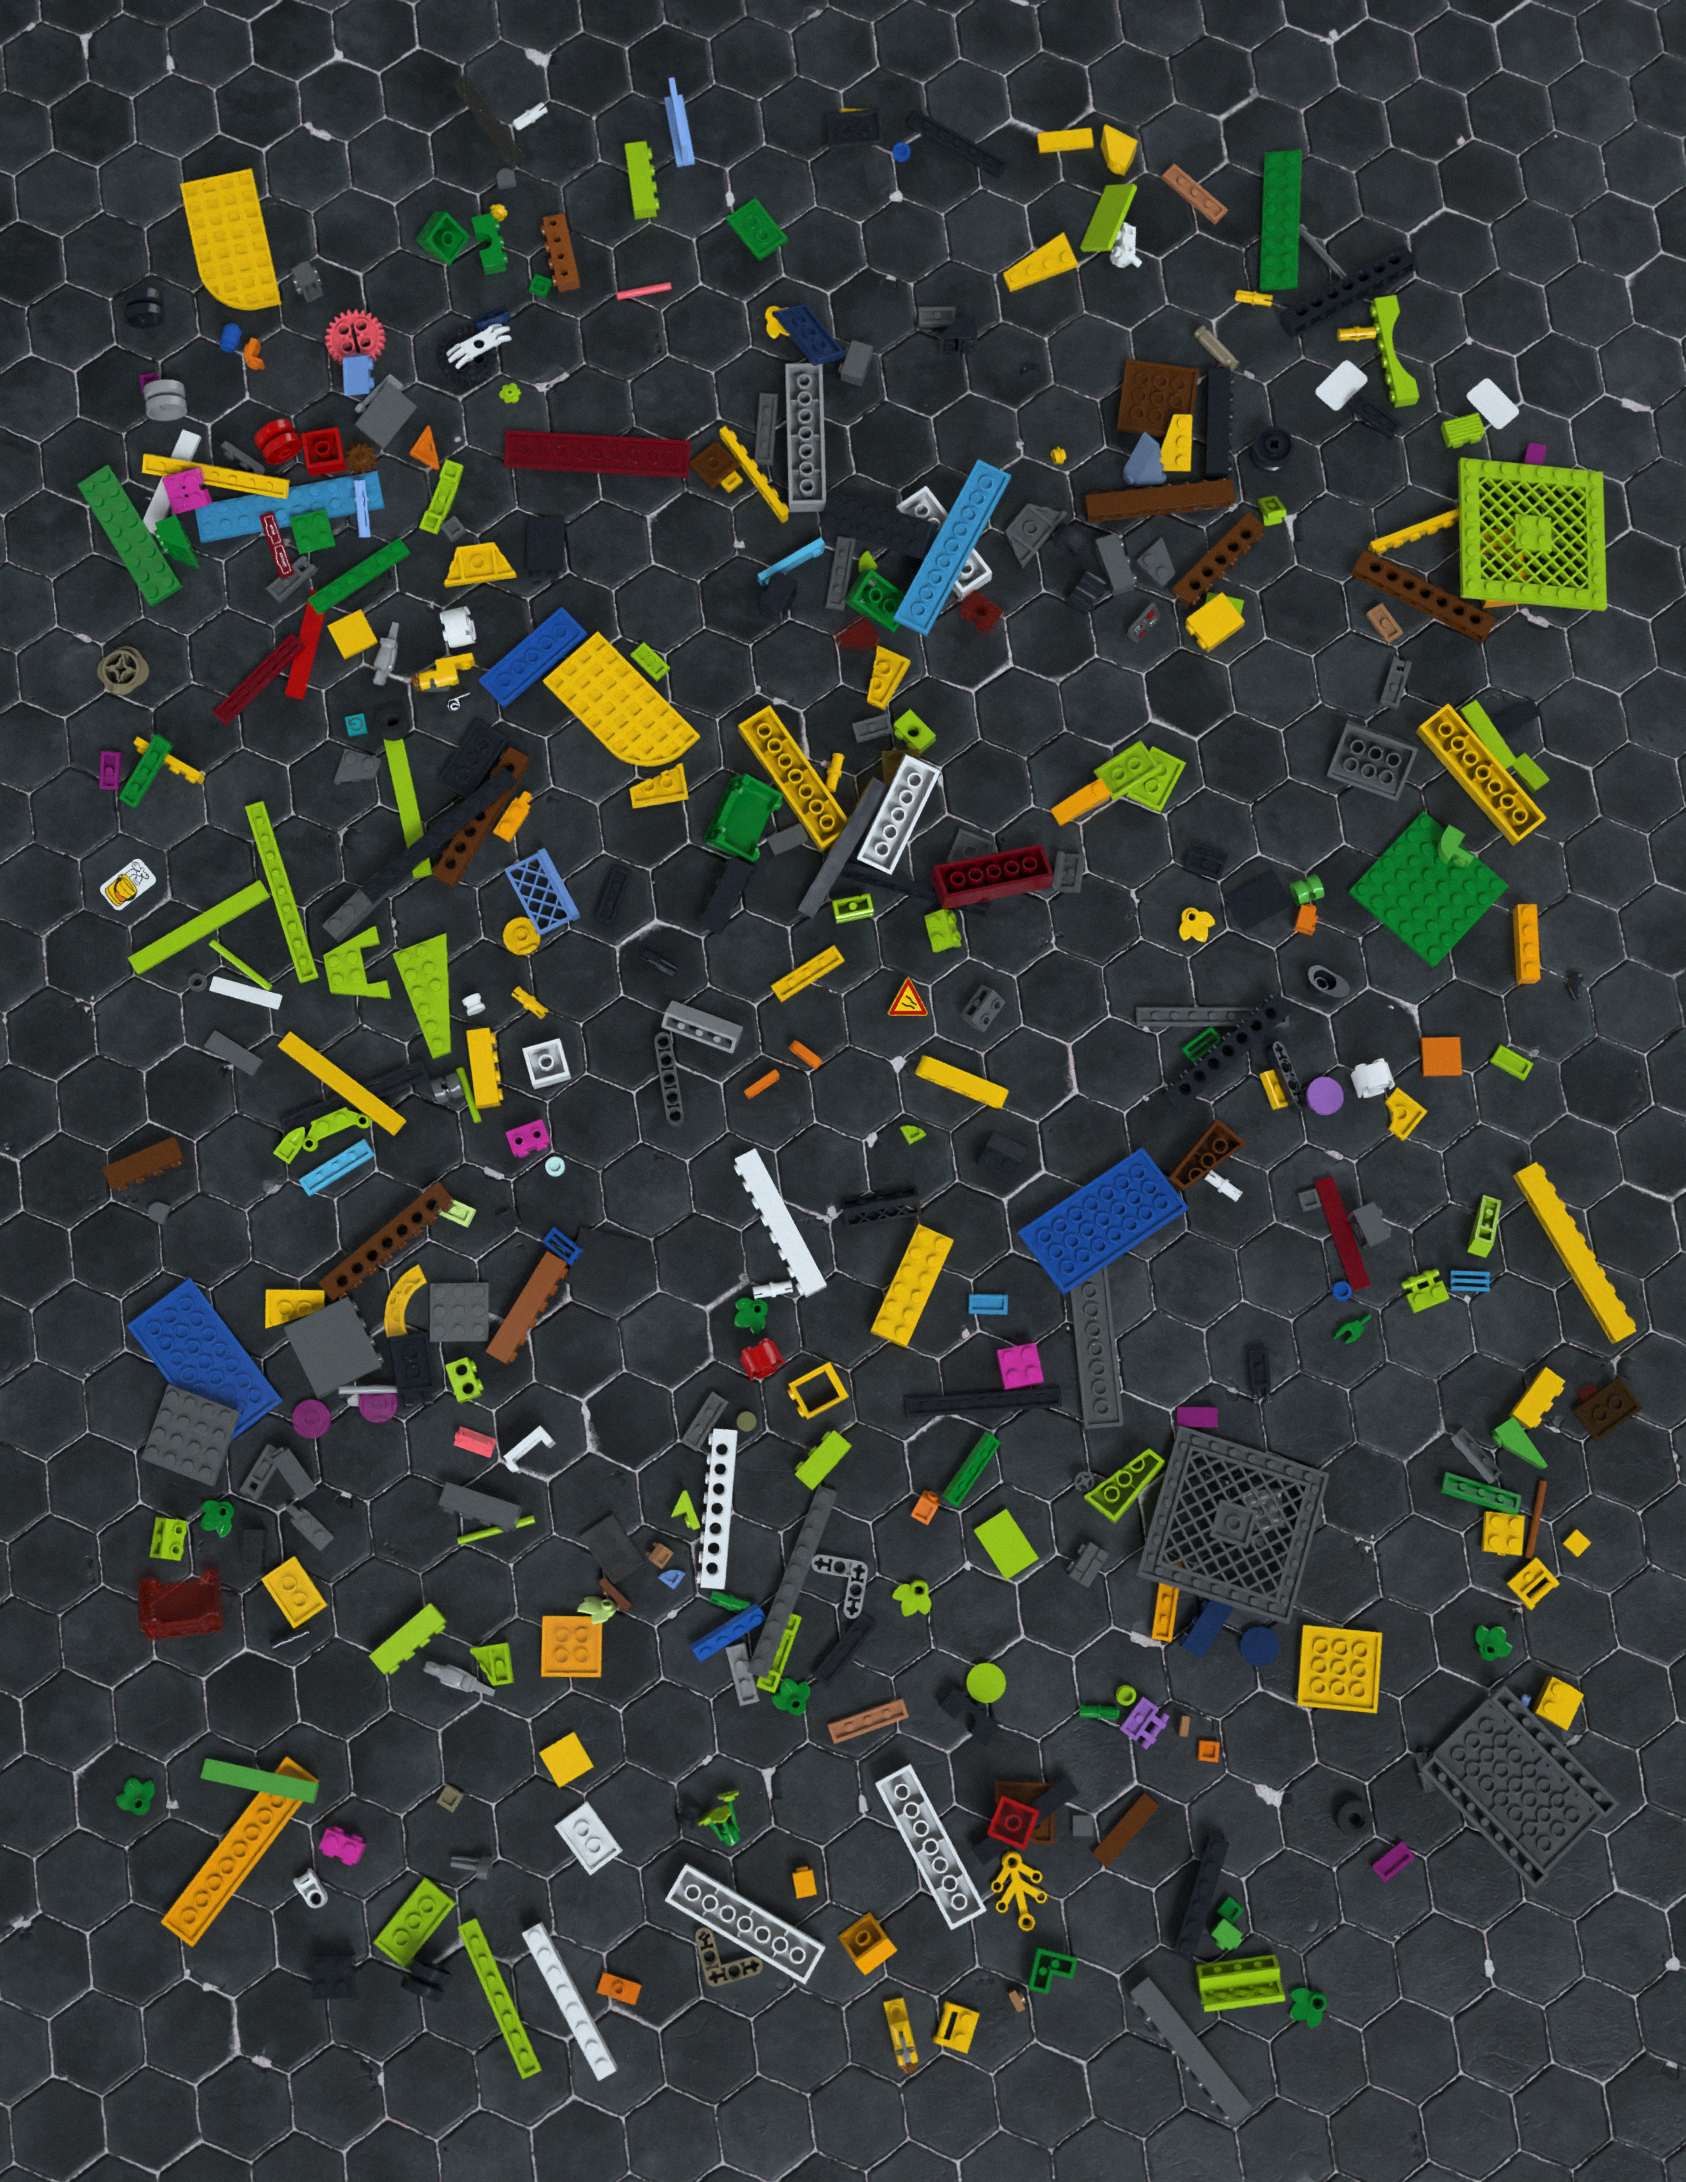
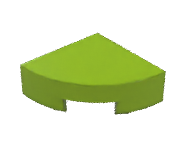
[859,551,877,573]
[900,1125,926,1145]

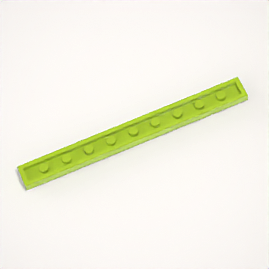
[245,801,319,983]

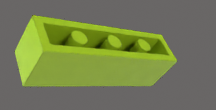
[625,141,659,219]
[369,1603,448,1675]

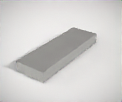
[726,1643,759,1706]

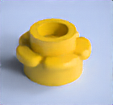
[490,204,507,221]
[1051,446,1066,464]

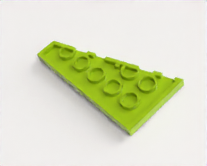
[393,933,451,1059]

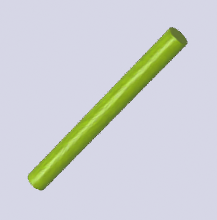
[209,939,273,991]
[457,1515,535,1545]

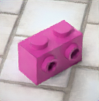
[505,1119,551,1158]
[319,1826,367,1865]

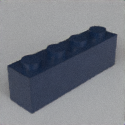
[1179,1579,1234,1659]

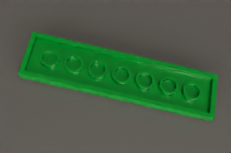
[1260,149,1302,291]
[77,465,183,607]

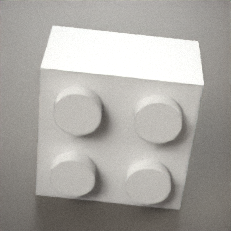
[523,1038,571,1089]

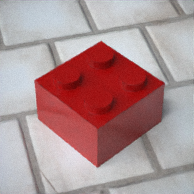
[301,427,347,477]
[987,1795,1040,1850]

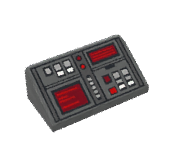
[1127,603,1160,643]

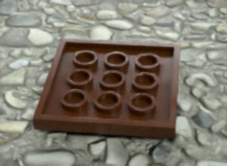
[1116,359,1199,437]

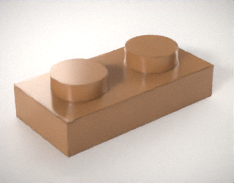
[1366,603,1404,645]

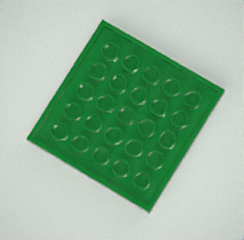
[1348,811,1509,968]

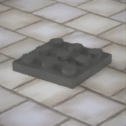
[430,1283,489,1343]

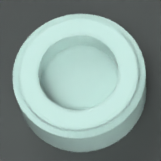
[545,1157,565,1177]

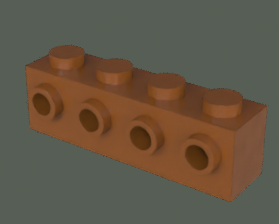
[541,213,580,292]

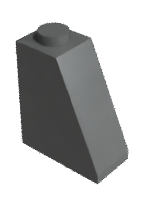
[271,1447,317,1500]

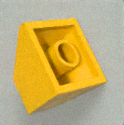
[1101,125,1138,176]

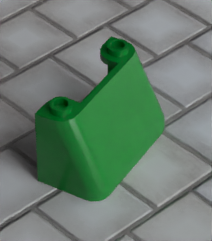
[704,774,784,863]

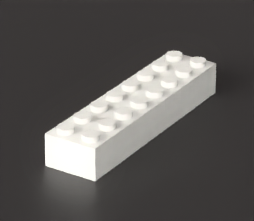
[875,1764,987,1930]
[665,1863,825,1984]

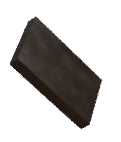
[1572,1376,1642,1442]

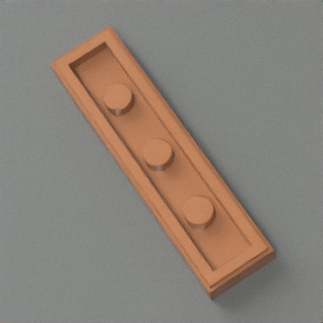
[1161,164,1228,224]
[828,1698,909,1744]

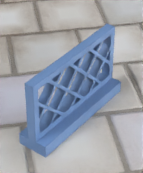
[505,848,580,936]

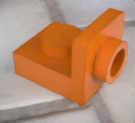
[911,1490,941,1525]

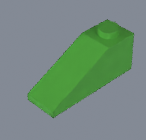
[1491,1417,1548,1469]

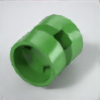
[1290,874,1324,906]

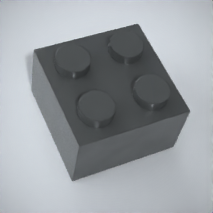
[1347,1202,1391,1251]

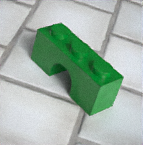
[472,213,508,275]

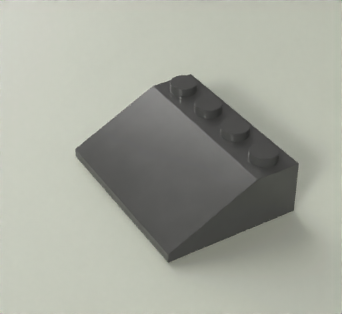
[1326,720,1418,801]

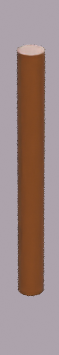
[1525,1480,1547,1559]

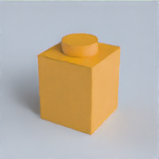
[793,1866,817,1898]

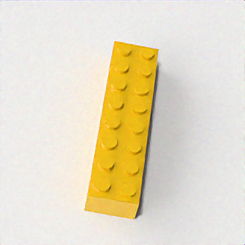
[1416,703,1546,846]
[738,705,848,853]

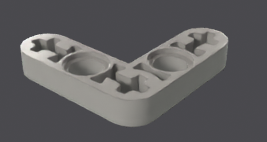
[811,1555,868,1619]

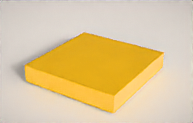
[328,609,378,659]
[540,1732,594,1788]

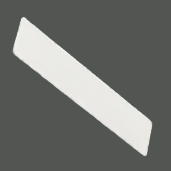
[209,976,282,1009]

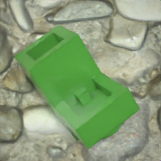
[1437,825,1474,868]

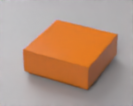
[1197,1740,1220,1762]

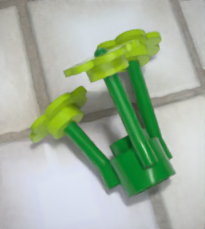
[696,1790,740,1846]

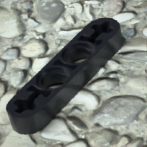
[1266,1041,1307,1113]

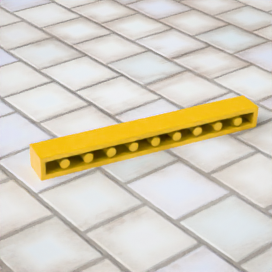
[1513,1162,1636,1344]

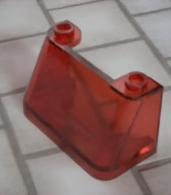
[138,1570,224,1640]

